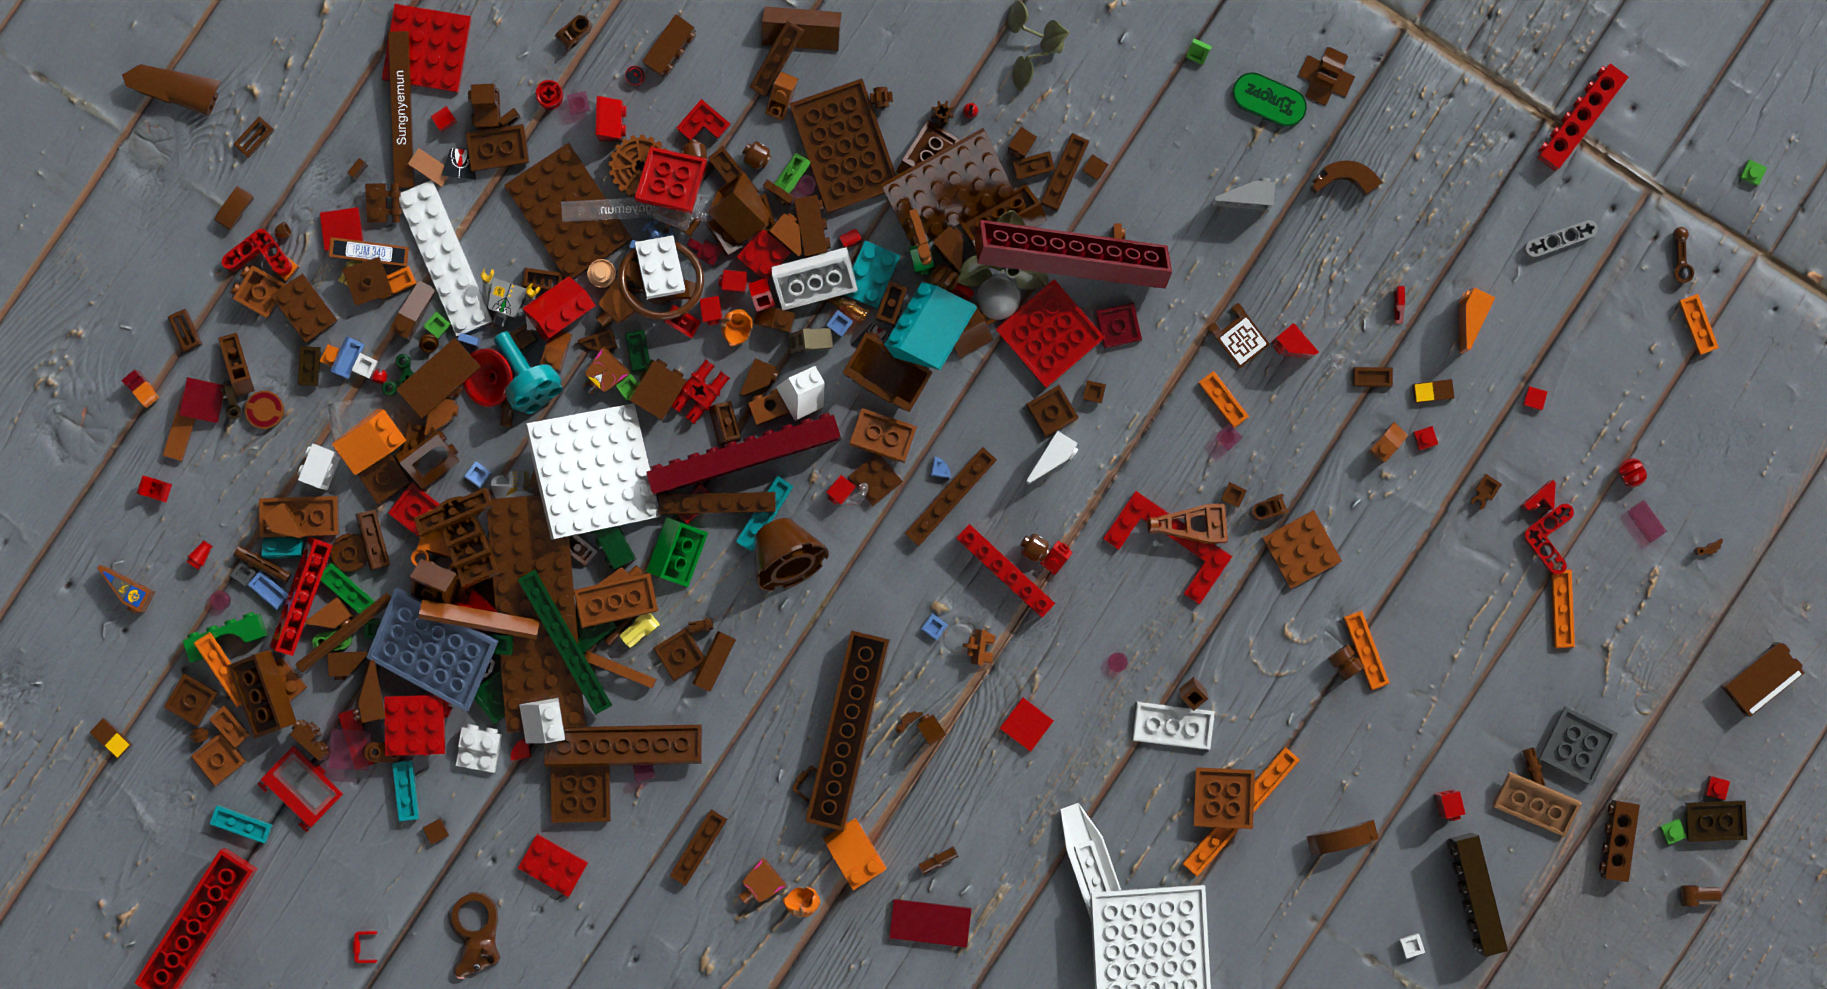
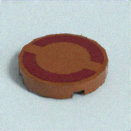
[245,390,285,429]

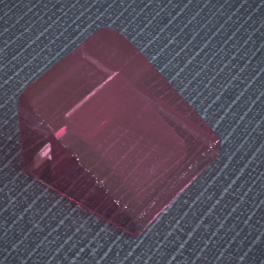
[633,765,656,783]

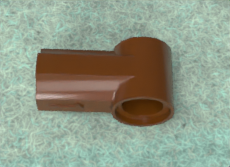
[1681,885,1722,906]

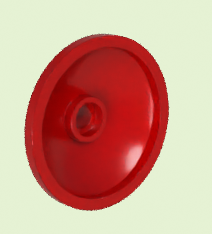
[463,348,513,407]

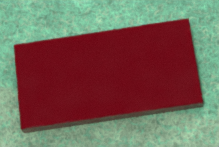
[889,899,972,948]

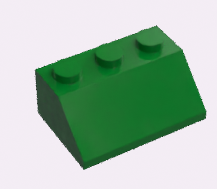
[646,517,708,587]

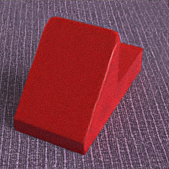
[1520,479,1556,511]

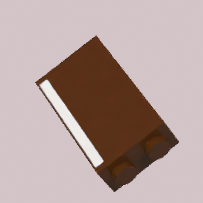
[1721,642,1805,717]

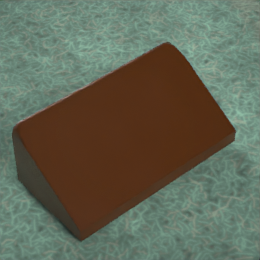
[709,401,741,444]

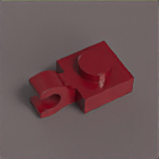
[687,238,722,266]

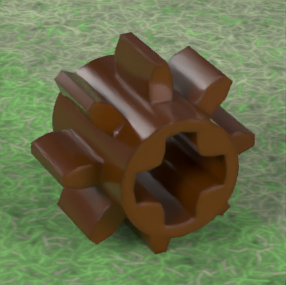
[870,87,893,109]
[931,101,954,125]

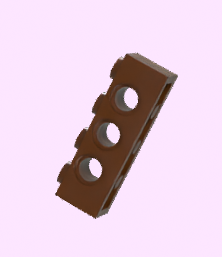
[1599,800,1640,882]

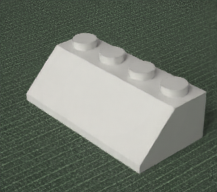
[772,247,858,310]

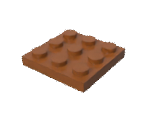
[1262,510,1342,589]
[1194,767,1255,829]

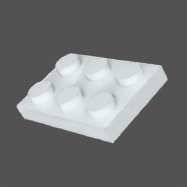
[635,235,685,299]

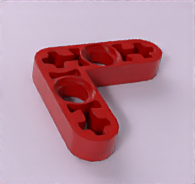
[222,229,292,276]
[1524,503,1574,576]

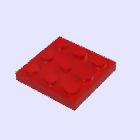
[635,146,707,214]
[384,695,445,756]

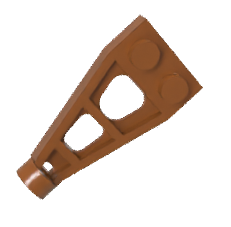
[1147,504,1228,544]

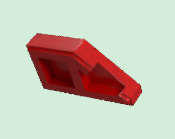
[1394,286,1405,324]

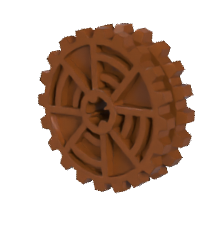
[609,135,667,198]

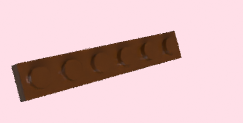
[905,447,997,546]
[659,492,776,514]

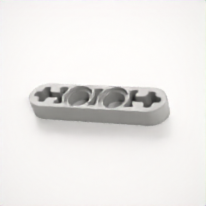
[1524,220,1598,258]

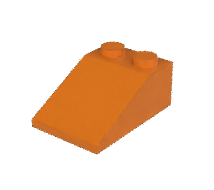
[1458,287,1495,354]
[331,409,407,475]
[823,818,887,890]

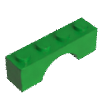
[182,612,268,663]

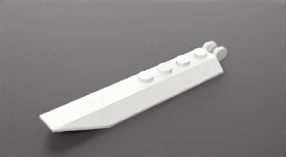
[1060,803,1121,919]

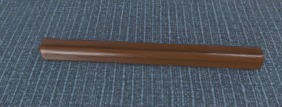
[296,593,391,672]

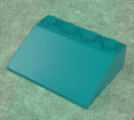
[884,282,977,370]

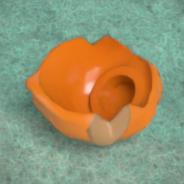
[721,309,753,346]
[782,886,820,918]

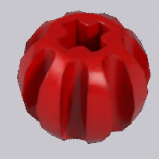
[1618,458,1647,487]

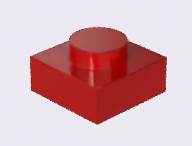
[1413,426,1438,450]
[1705,776,1730,800]

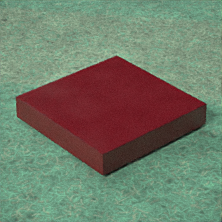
[1096,302,1142,349]
[178,377,224,423]

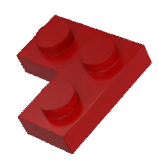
[676,99,731,140]

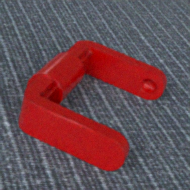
[353,931,377,963]

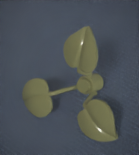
[1008,0,1070,92]
[958,211,1048,290]

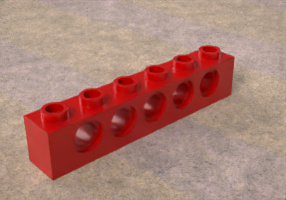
[1537,63,1629,172]
[956,524,1056,618]
[269,537,333,656]

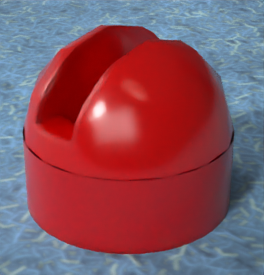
[963,103,978,119]
[371,369,387,384]

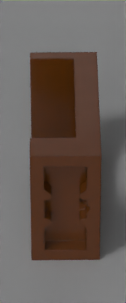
[396,427,460,489]

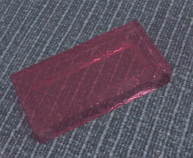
[1627,500,1667,543]

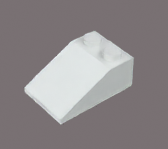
[1025,431,1078,485]

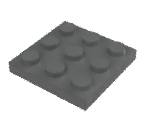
[1538,706,1618,786]

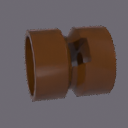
[1328,644,1365,681]

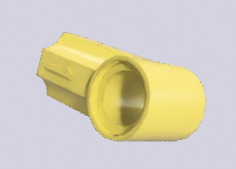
[619,613,660,648]

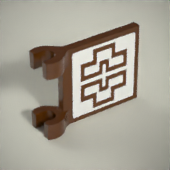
[1207,303,1270,368]

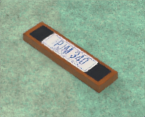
[328,237,409,267]

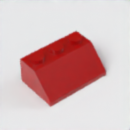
[522,276,596,341]

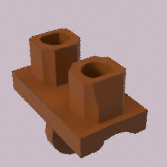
[962,629,995,665]

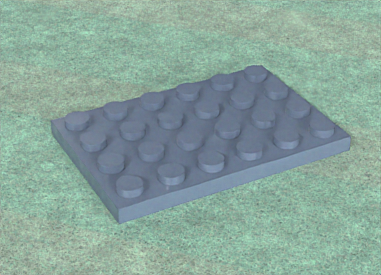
[366,588,498,711]

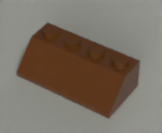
[960,184,1047,251]
[228,650,297,739]

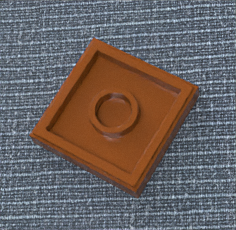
[191,732,247,787]

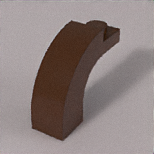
[1310,160,1382,197]
[1307,820,1379,855]

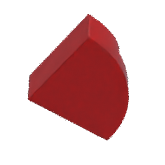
[511,738,531,761]

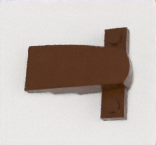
[414,488,500,589]

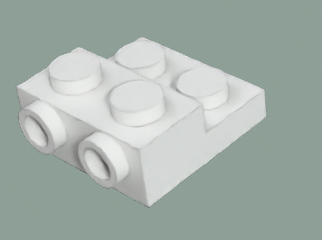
[456,724,502,773]

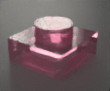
[567,91,591,115]
[1215,423,1243,451]

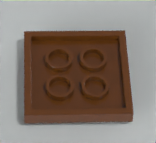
[551,766,611,823]

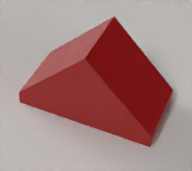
[664,305,701,338]

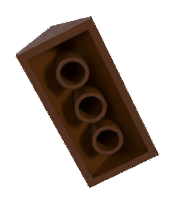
[762,6,842,51]

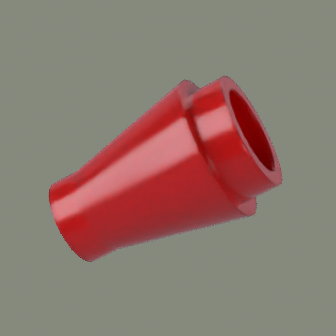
[186,540,213,570]

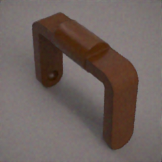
[793,765,818,802]

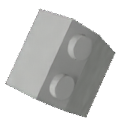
[1211,178,1275,211]

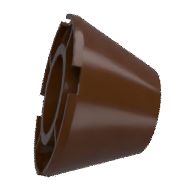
[754,518,829,591]

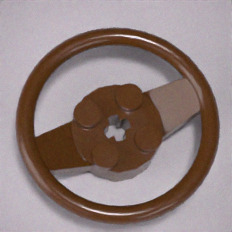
[618,241,704,320]

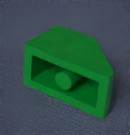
[909,244,934,276]

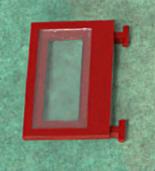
[257,746,344,833]

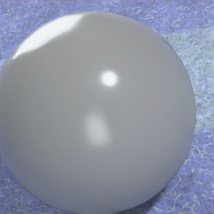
[977,276,1020,320]

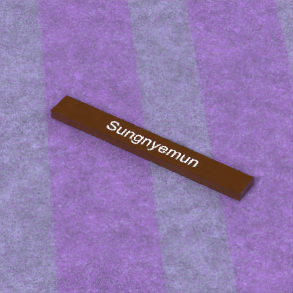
[388,31,415,188]

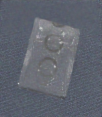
[328,397,394,442]

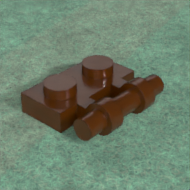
[365,183,402,223]

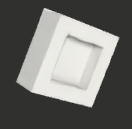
[352,353,379,379]
[1399,933,1425,959]

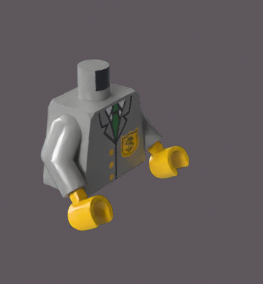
[481,268,540,327]

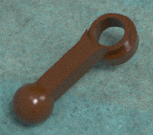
[1673,227,1694,283]

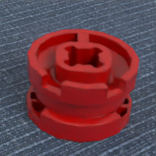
[535,80,564,110]

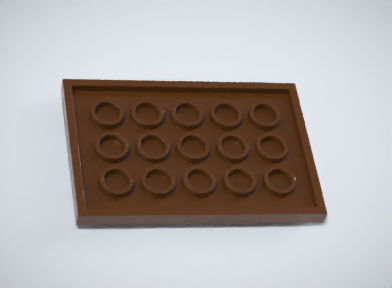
[789,78,896,214]
[880,128,1015,246]
[504,142,633,279]

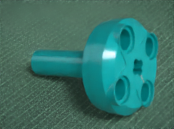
[494,332,563,414]

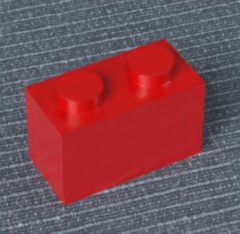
[1434,789,1466,821]

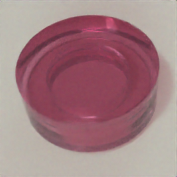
[210,591,231,610]
[1108,653,1128,672]

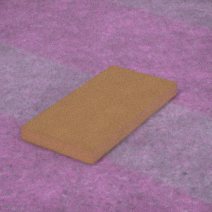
[1492,771,1582,837]

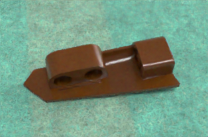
[122,64,221,116]

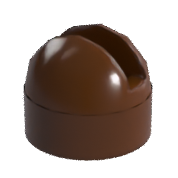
[275,222,292,239]

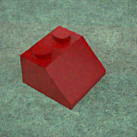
[596,96,627,142]
[1271,323,1319,358]

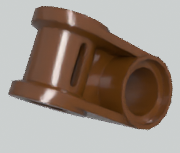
[555,15,592,51]
[1250,493,1289,521]

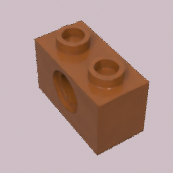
[749,389,791,426]

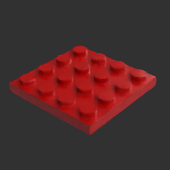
[382,4,472,93]
[996,279,1105,388]

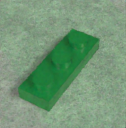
[321,563,375,614]

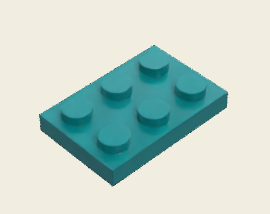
[844,240,901,310]

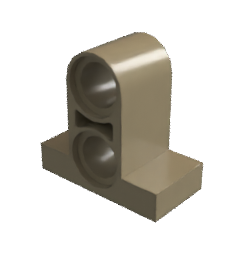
[788,328,833,354]

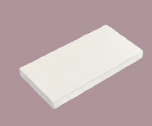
[1132,702,1215,750]

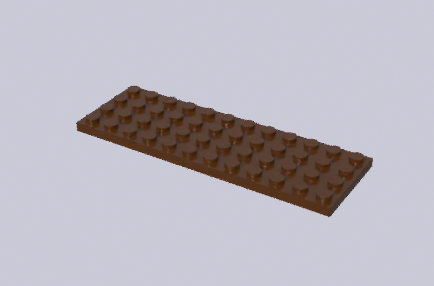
[487,494,585,733]

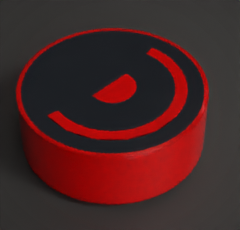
[625,66,645,86]

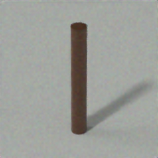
[605,616,637,646]

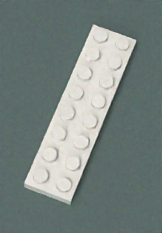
[399,180,493,337]

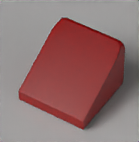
[430,106,457,133]
[839,229,862,249]
[950,283,975,301]

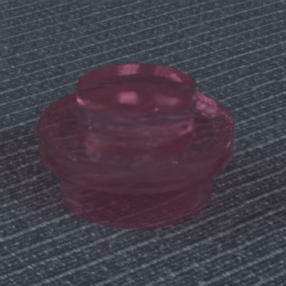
[798,175,817,195]

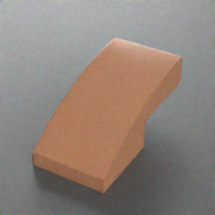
[408,148,449,187]

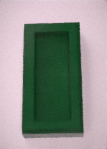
[625,330,650,372]

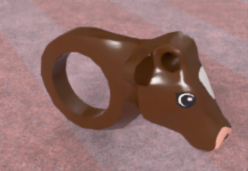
[448,891,500,979]

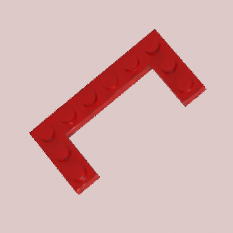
[1103,491,1233,605]

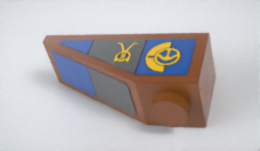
[97,565,155,614]

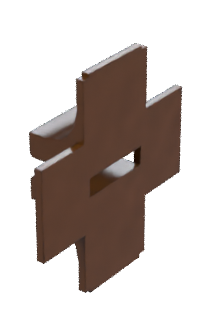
[1298,47,1355,105]

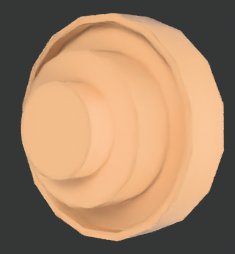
[587,259,616,288]

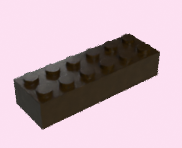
[1447,833,1508,957]

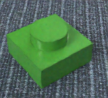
[1186,38,1212,65]
[1740,159,1767,186]
[424,312,451,339]
[615,373,637,401]
[1660,819,1687,845]

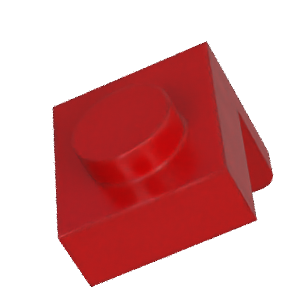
[137,475,172,503]
[1040,541,1073,575]

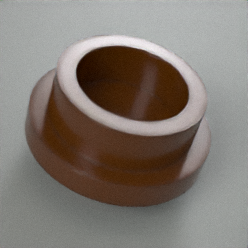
[419,334,439,353]
[189,727,209,743]

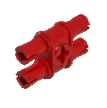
[672,359,730,424]

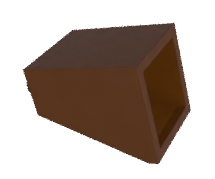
[707,172,771,244]

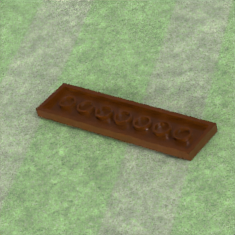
[544,724,702,767]

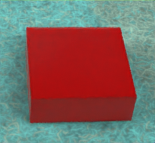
[1523,386,1548,410]

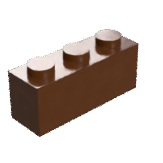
[642,14,696,78]
[794,195,831,258]

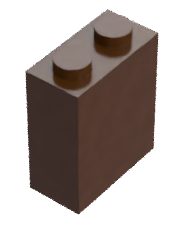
[627,359,687,420]

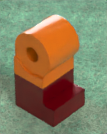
[121,369,159,408]

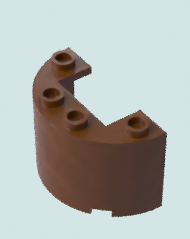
[842,331,933,412]

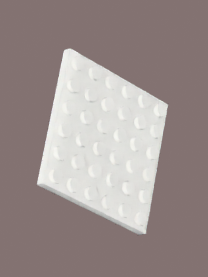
[524,403,661,540]
[1090,885,1211,989]

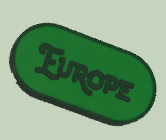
[1232,72,1307,127]

